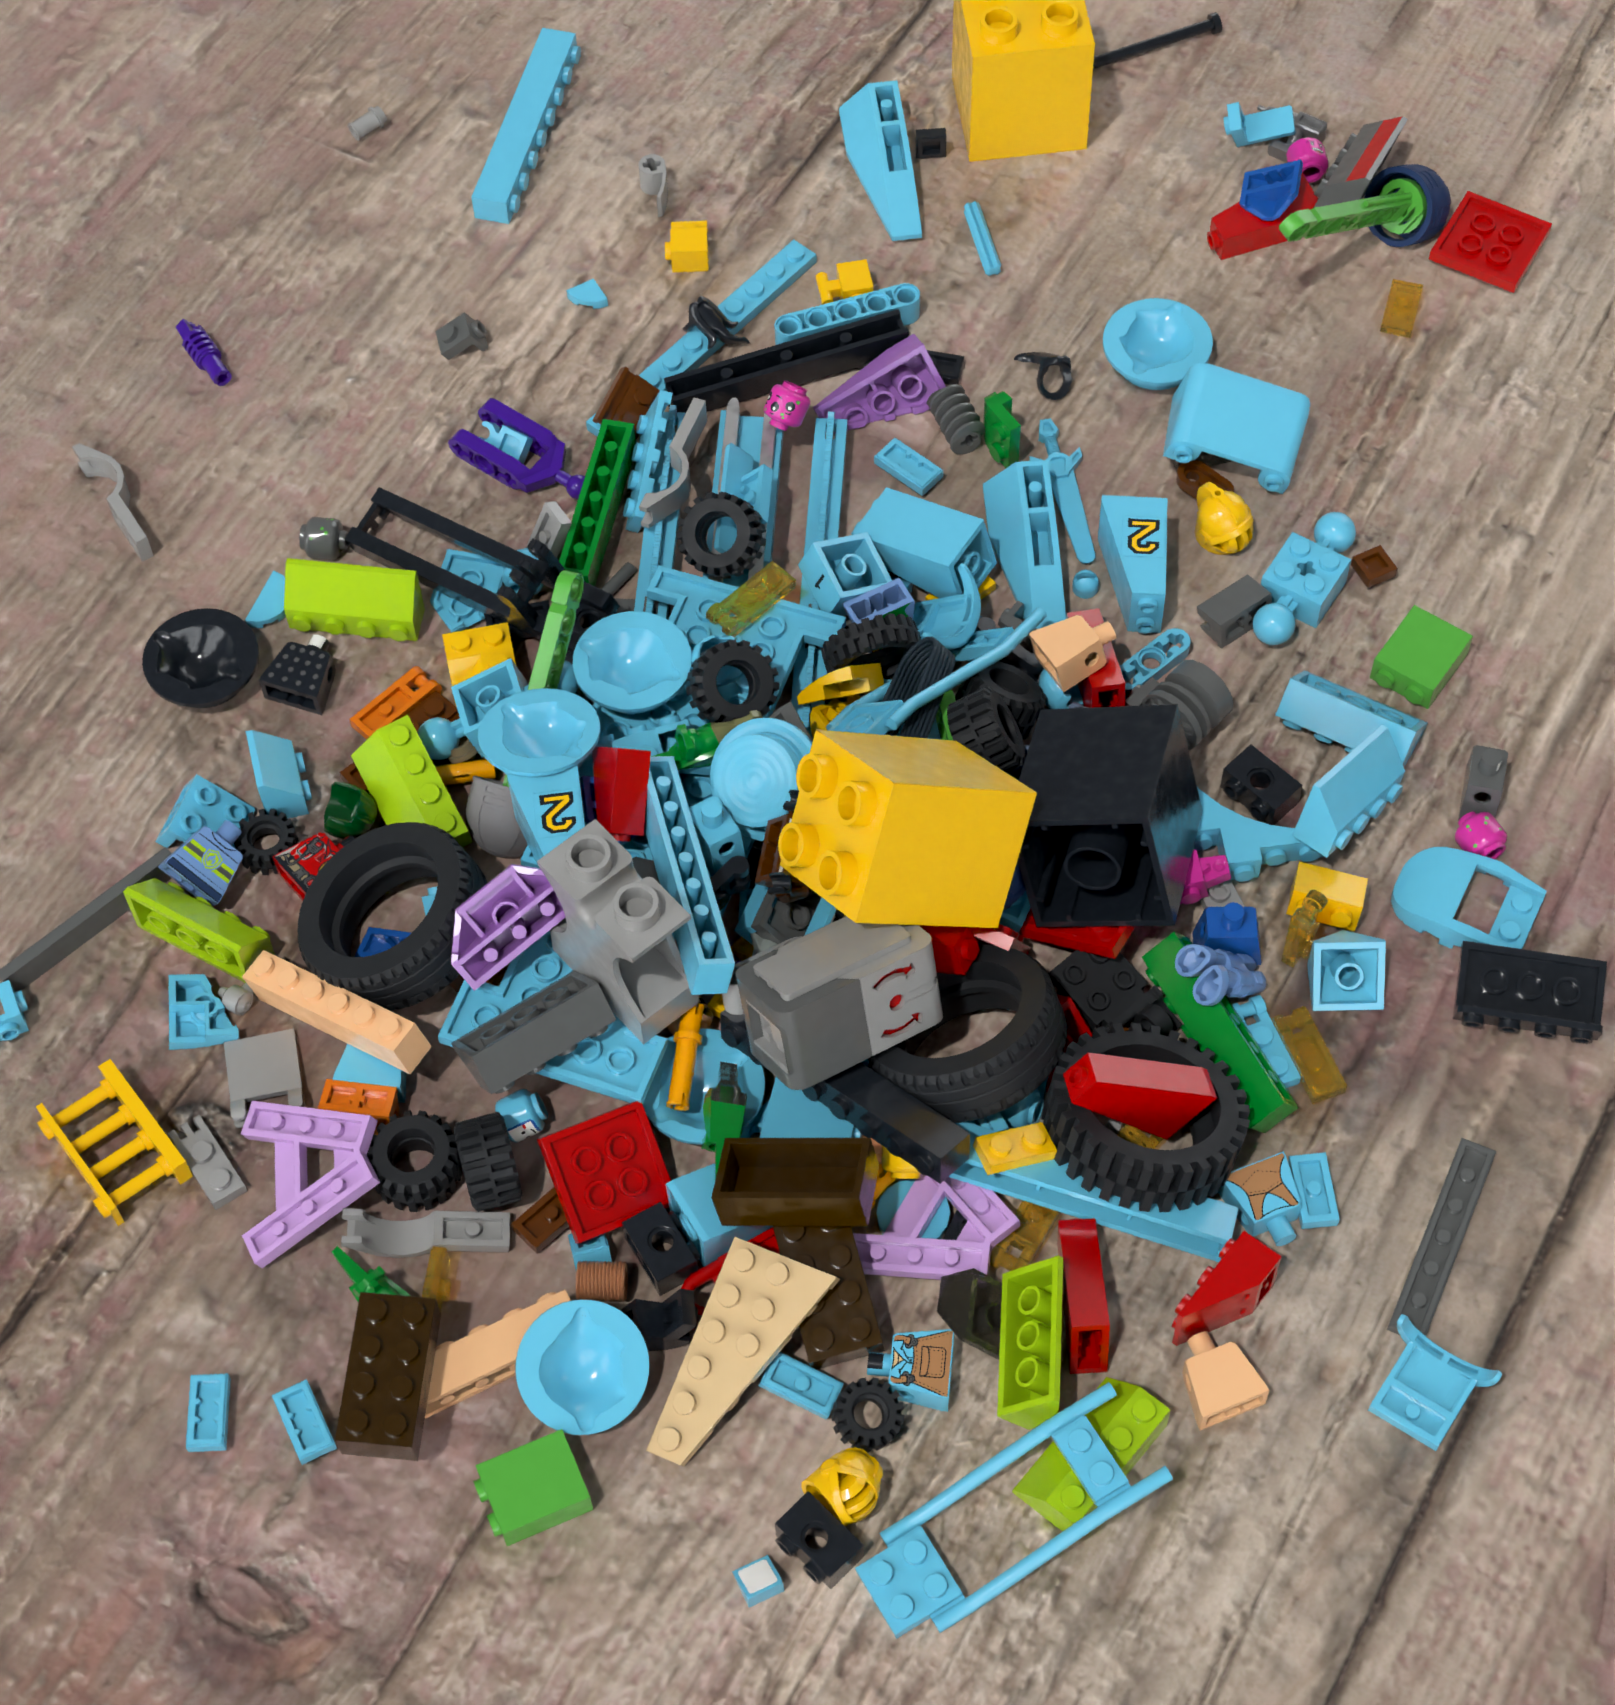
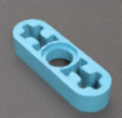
[1120,628,1191,699]

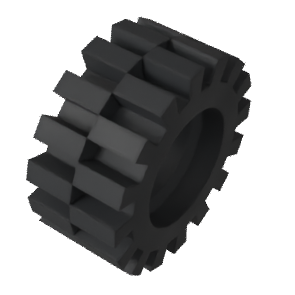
[234,809,299,875]
[831,1377,905,1452]

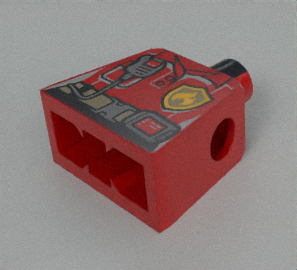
[273,833,355,901]

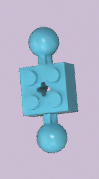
[1253,512,1356,645]
[417,658,579,760]

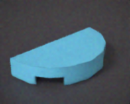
[245,570,286,628]

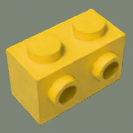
[1286,861,1368,931]

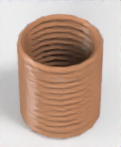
[576,1261,628,1302]

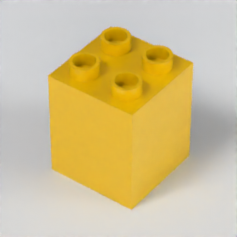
[952,0,1095,162]
[778,730,1037,928]

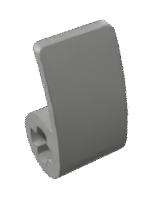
[639,154,668,217]

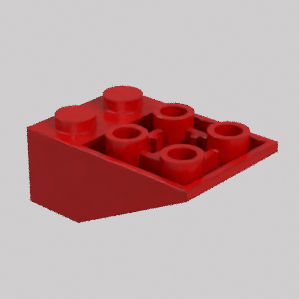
[1172,1231,1282,1346]

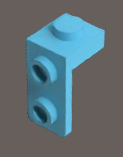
[1223,102,1296,147]
[0,980,29,1041]

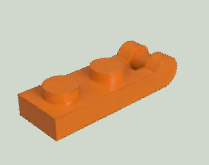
[349,666,442,740]

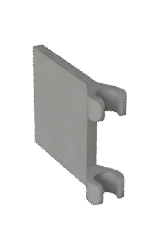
[224,1028,306,1128]

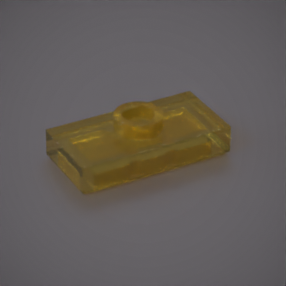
[1380,279,1423,338]
[422,1246,451,1312]

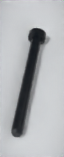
[1093,12,1222,69]

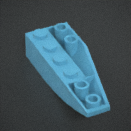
[839,80,922,241]
[983,460,1066,629]

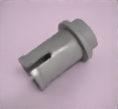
[348,106,387,141]

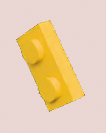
[973,1122,1057,1175]

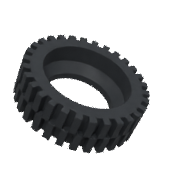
[1041,1023,1250,1212]

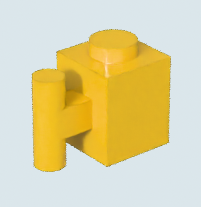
[665,220,709,273]
[816,259,873,305]

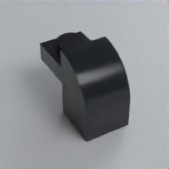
[620,1289,698,1352]

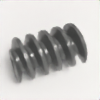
[926,384,985,454]

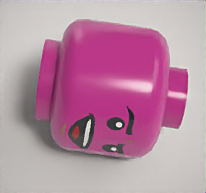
[1286,137,1328,183]

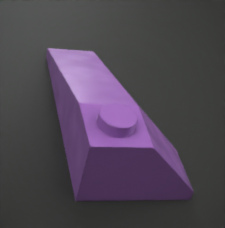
[813,334,946,434]

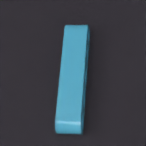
[774,283,920,345]

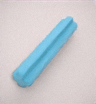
[964,201,1001,276]

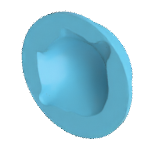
[1103,298,1213,390]
[572,611,692,714]
[478,688,600,777]
[710,718,812,841]
[643,1028,765,1145]
[515,1299,649,1435]

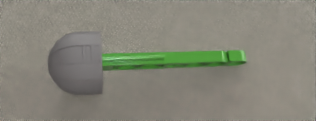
[466,570,584,858]

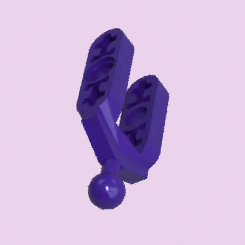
[448,398,585,500]

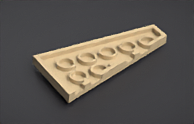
[646,1237,840,1467]

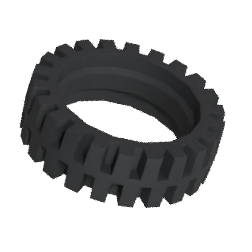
[821,614,921,679]

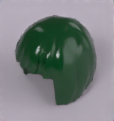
[324,782,377,839]

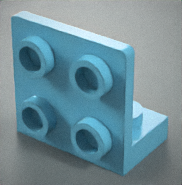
[155,774,255,848]

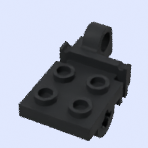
[1048,950,1183,1037]

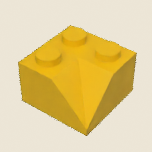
[442,622,516,708]

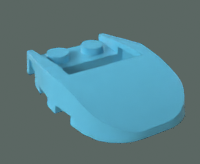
[1391,847,1547,949]

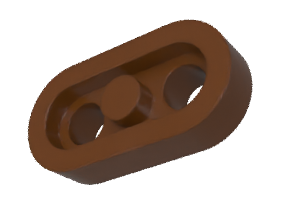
[1176,460,1234,500]

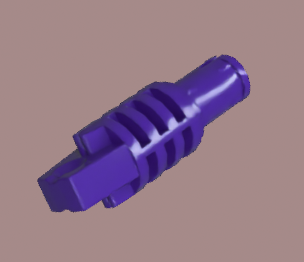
[176,319,232,386]

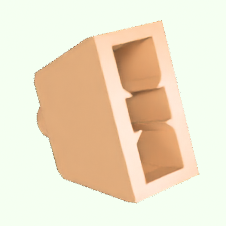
[1029,615,1116,692]
[1182,1331,1269,1430]

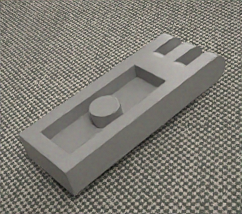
[168,1115,247,1210]

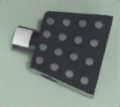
[259,634,336,715]

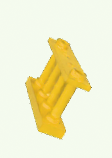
[36,1059,193,1226]

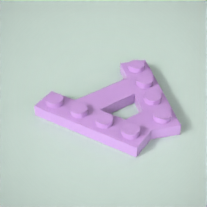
[241,1101,380,1268]
[853,1173,1020,1283]

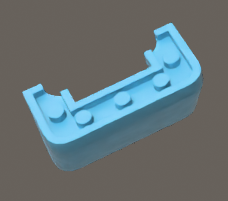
[1163,363,1311,494]

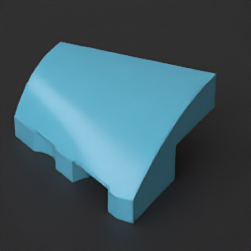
[168,974,239,1050]

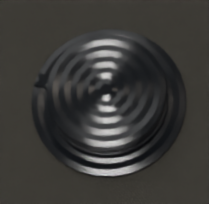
[142,608,260,708]

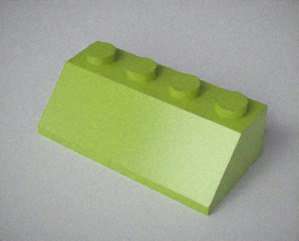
[284,558,425,641]
[351,715,472,847]
[123,878,275,983]
[997,1255,1063,1430]
[1012,1377,1170,1532]

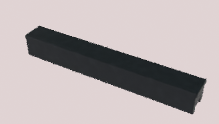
[664,309,909,413]

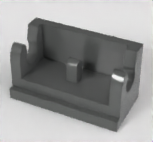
[1197,574,1272,649]

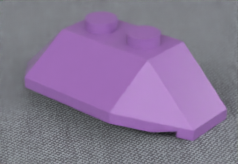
[451,864,565,991]

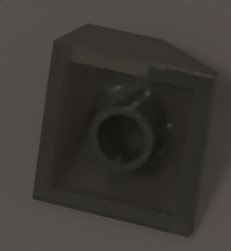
[937,1268,1002,1360]

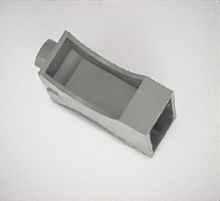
[537,819,699,1045]

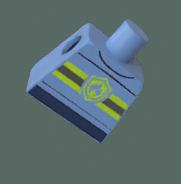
[158,820,243,906]

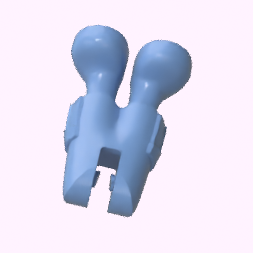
[1175,944,1267,1006]

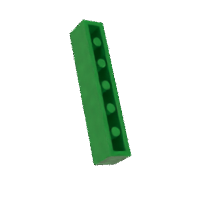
[559,419,636,586]
[1142,932,1299,1133]

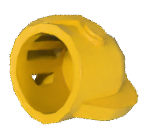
[1195,482,1254,555]
[801,1447,883,1527]

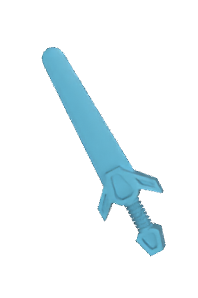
[1029,418,1095,564]

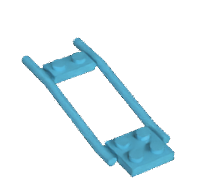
[826,607,1047,735]
[855,1382,1173,1639]

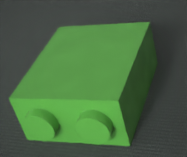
[1370,605,1473,709]
[473,1429,593,1546]

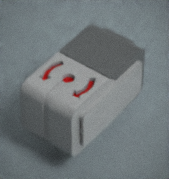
[722,916,943,1090]

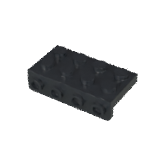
[1453,941,1607,1044]

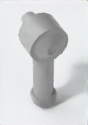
[218,982,254,1016]

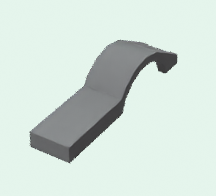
[639,398,707,528]
[72,443,153,562]
[341,1208,510,1258]

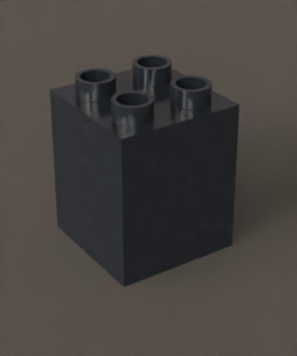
[1017,704,1203,927]

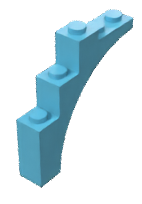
[1193,787,1324,882]

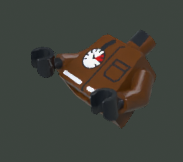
[755,789,813,903]

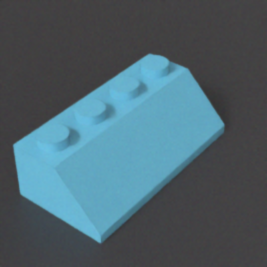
[1275,670,1428,767]
[1292,725,1405,858]

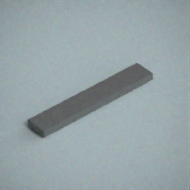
[0,847,172,992]
[1387,1138,1497,1336]

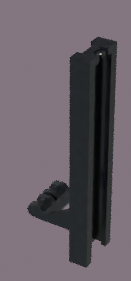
[344,487,620,655]

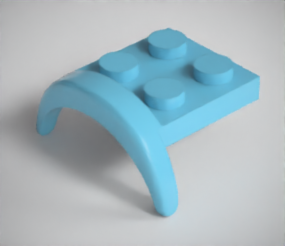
[913,563,981,651]
[1368,1314,1503,1451]

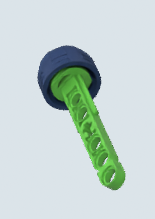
[1279,164,1451,247]

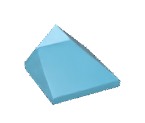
[1307,930,1386,1011]

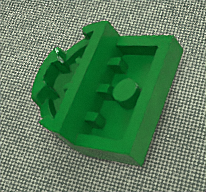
[983,391,1021,468]

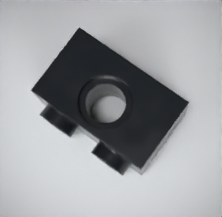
[1220,744,1303,825]
[622,1202,701,1296]
[775,1491,864,1589]

